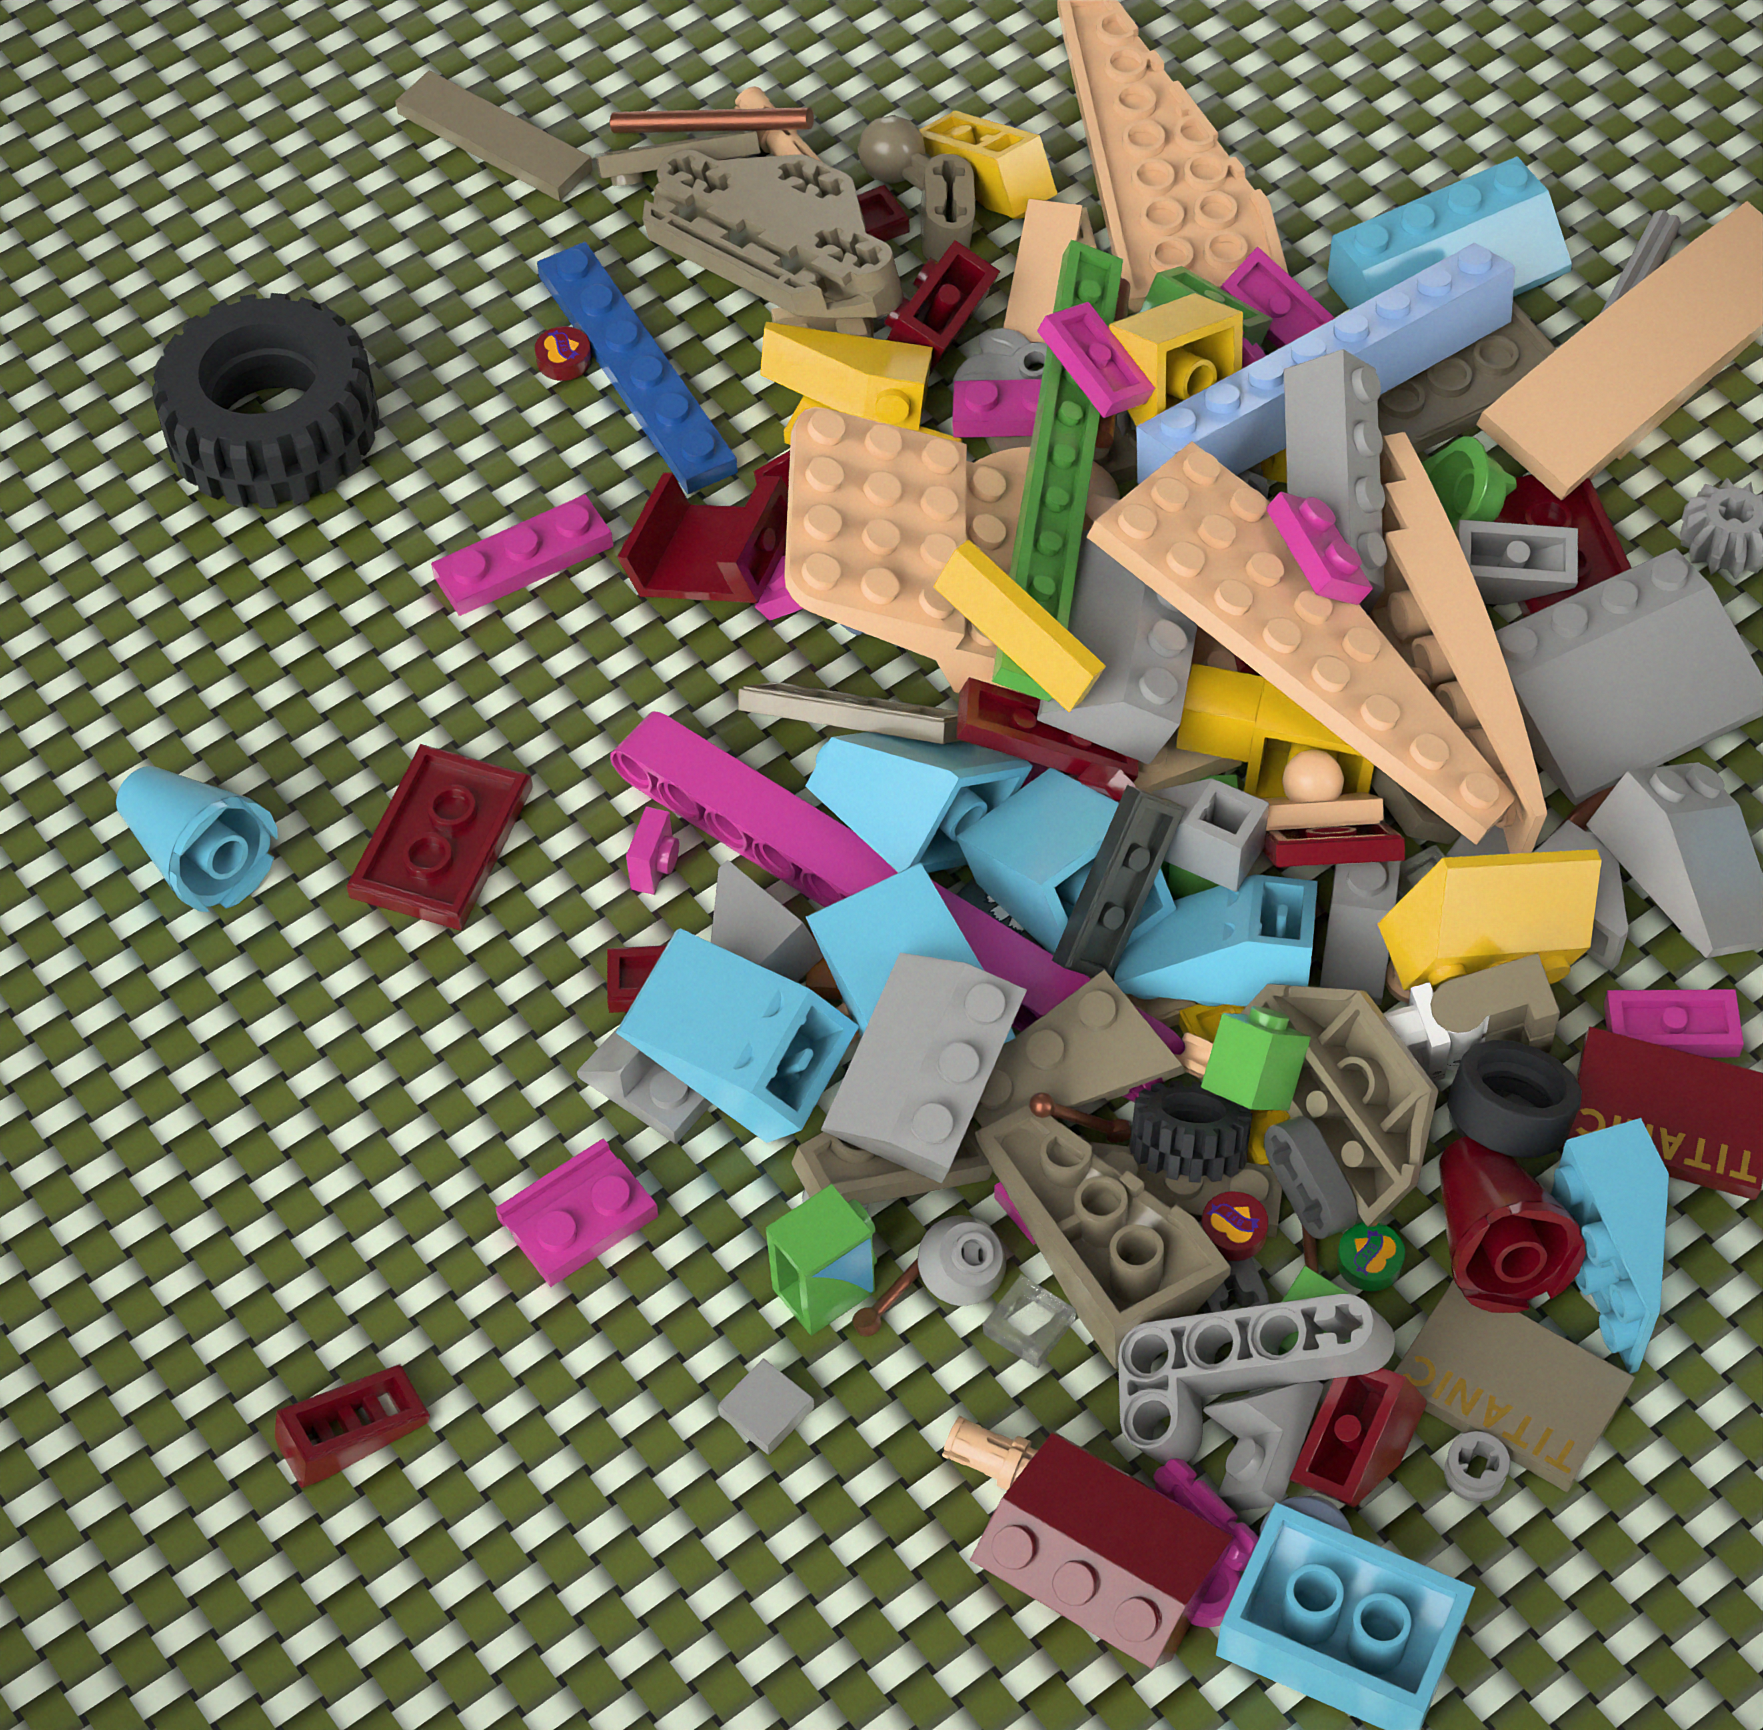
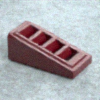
[275,1364,430,1488]

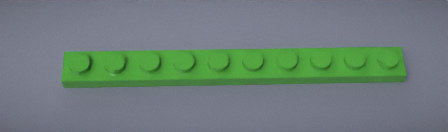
[992,239,1123,702]

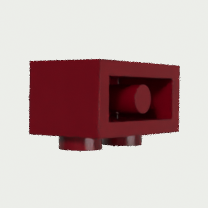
[884,240,1001,377]

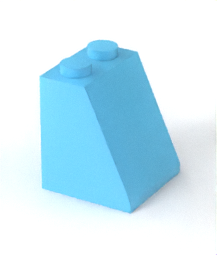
[806,732,1033,873]
[956,768,1176,976]

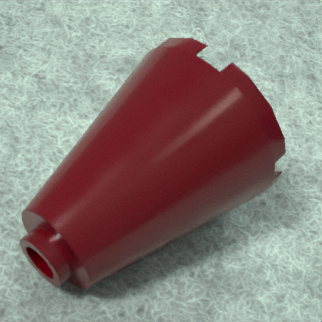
[1439,1136,1586,1313]

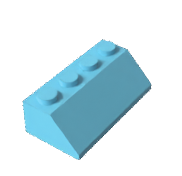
[1327,156,1572,310]

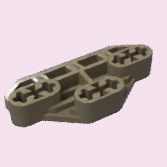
[642,150,904,318]

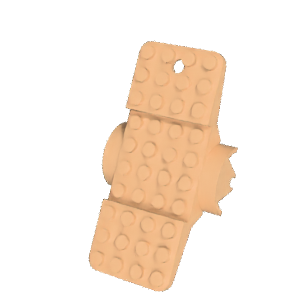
[785,407,1263,771]

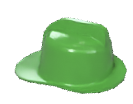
[1422,436,1517,530]

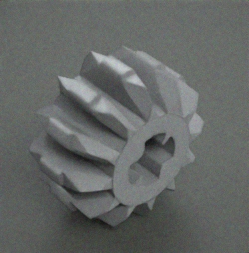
[1680,478,1763,579]

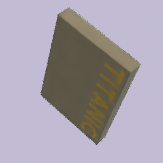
[1394,1279,1635,1493]

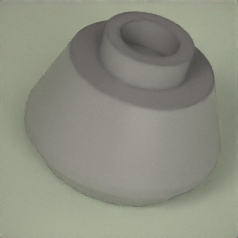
[918,1215,1006,1306]

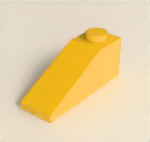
[919,111,1058,219]
[760,322,933,431]

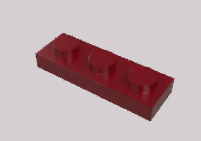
[957,677,1138,783]

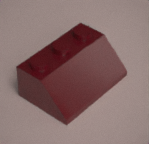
[970,1432,1236,1669]

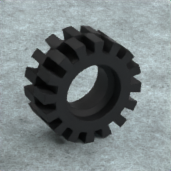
[1129,1081,1253,1183]

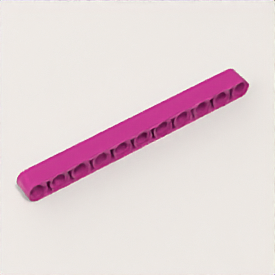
[610,711,1185,1102]

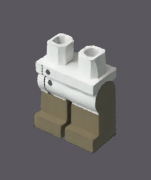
[1383,953,1560,1082]

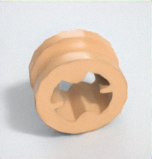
[1174,1033,1213,1080]

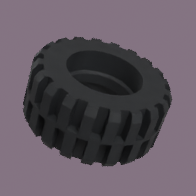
[152,293,379,509]

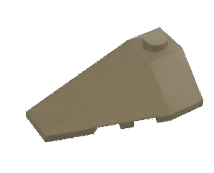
[975,1105,1231,1369]

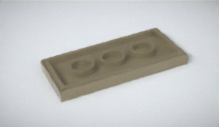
[1377,301,1557,454]

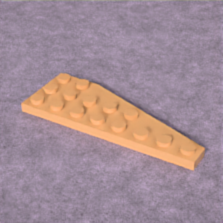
[1057,0,1289,314]
[1087,441,1516,845]

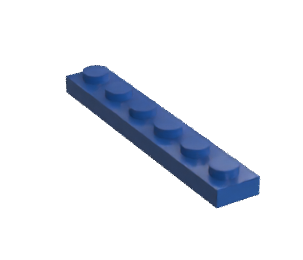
[537,242,738,495]

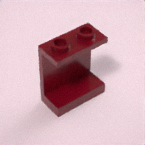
[617,472,788,603]

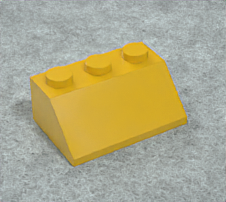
[1377,849,1602,992]

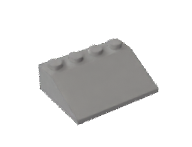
[1495,548,1763,806]

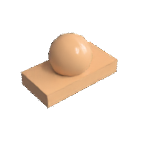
[1261,750,1383,831]

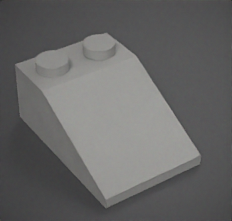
[1586,762,1763,958]

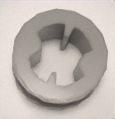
[1444,1431,1510,1502]

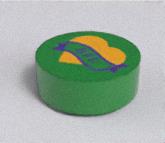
[1337,1222,1405,1291]

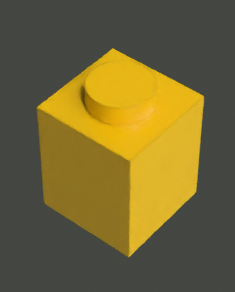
[1176,663,1265,763]

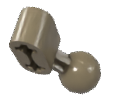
[857,115,975,262]

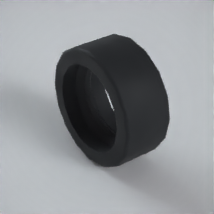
[1447,1040,1582,1158]

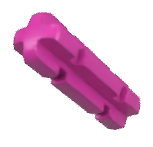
[1153,1458,1259,1571]

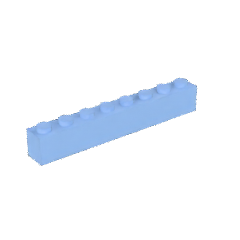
[1136,242,1515,484]

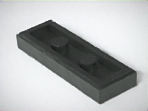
[1051,785,1186,978]

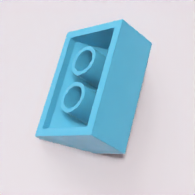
[1216,1502,1476,1730]

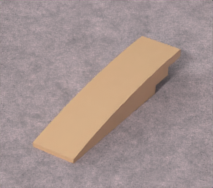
[1476,201,1763,500]
[1369,432,1547,854]

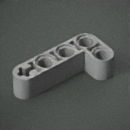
[1118,1294,1395,1466]

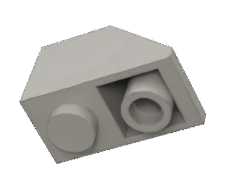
[1152,778,1269,892]

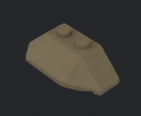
[1240,984,1438,1227]

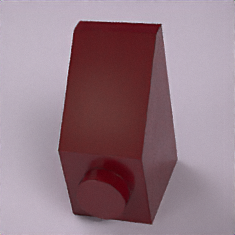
[1289,1368,1428,1508]

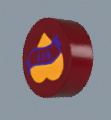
[535,326,592,381]
[1201,1191,1269,1261]

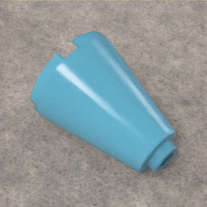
[116,766,278,912]

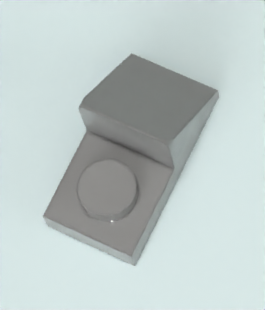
[577,1027,712,1144]
[1203,1381,1324,1511]

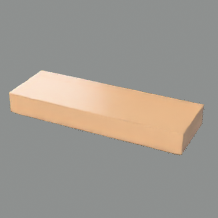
[1003,199,1082,343]

